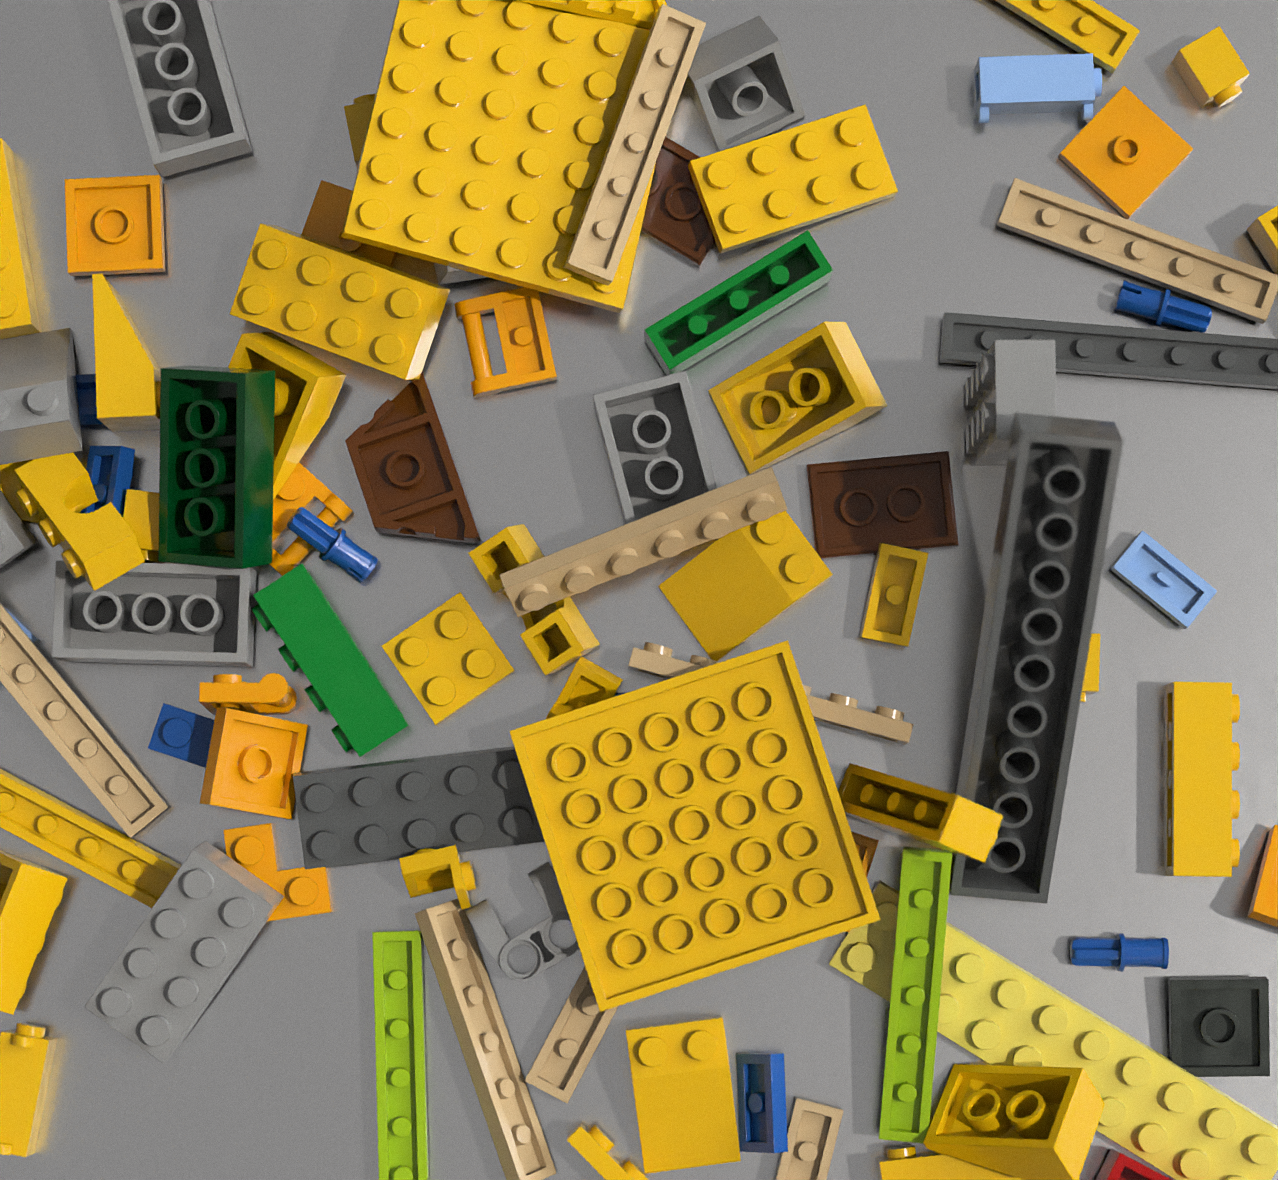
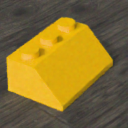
[0,850,68,1015]

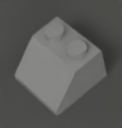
[685,16,805,152]

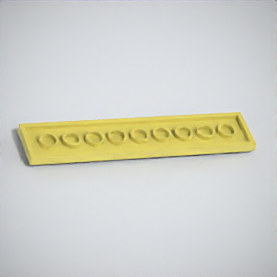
[829,880,1278,1180]

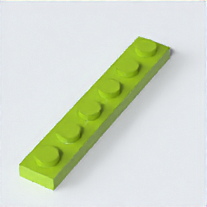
[879,846,952,1143]
[372,930,429,1180]

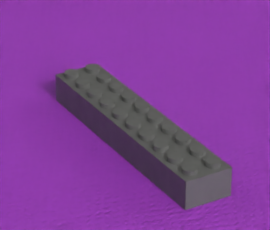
[949,412,1123,904]

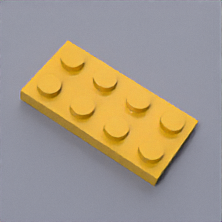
[688,104,898,254]

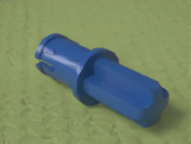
[1115,280,1212,333]
[287,507,378,583]
[1070,933,1169,972]

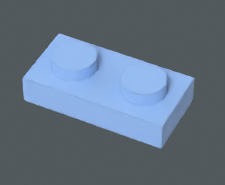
[1111,531,1217,629]

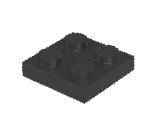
[1168,976,1270,1077]

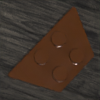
[345,372,481,543]

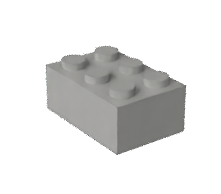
[593,371,717,525]

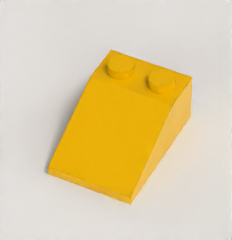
[92,273,161,432]
[708,321,888,474]
[228,332,346,500]
[658,511,833,661]
[626,1015,741,1174]
[923,1064,1105,1180]

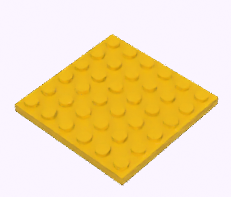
[341,0,656,313]
[509,640,880,1012]

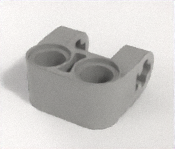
[465,861,579,981]

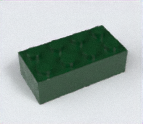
[158,365,275,569]

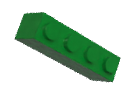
[644,230,833,375]
[251,563,409,757]

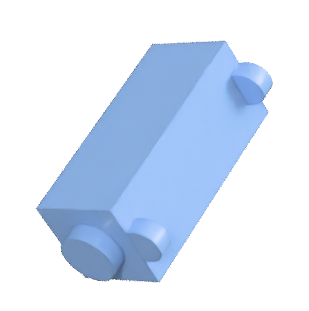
[974,53,1102,123]

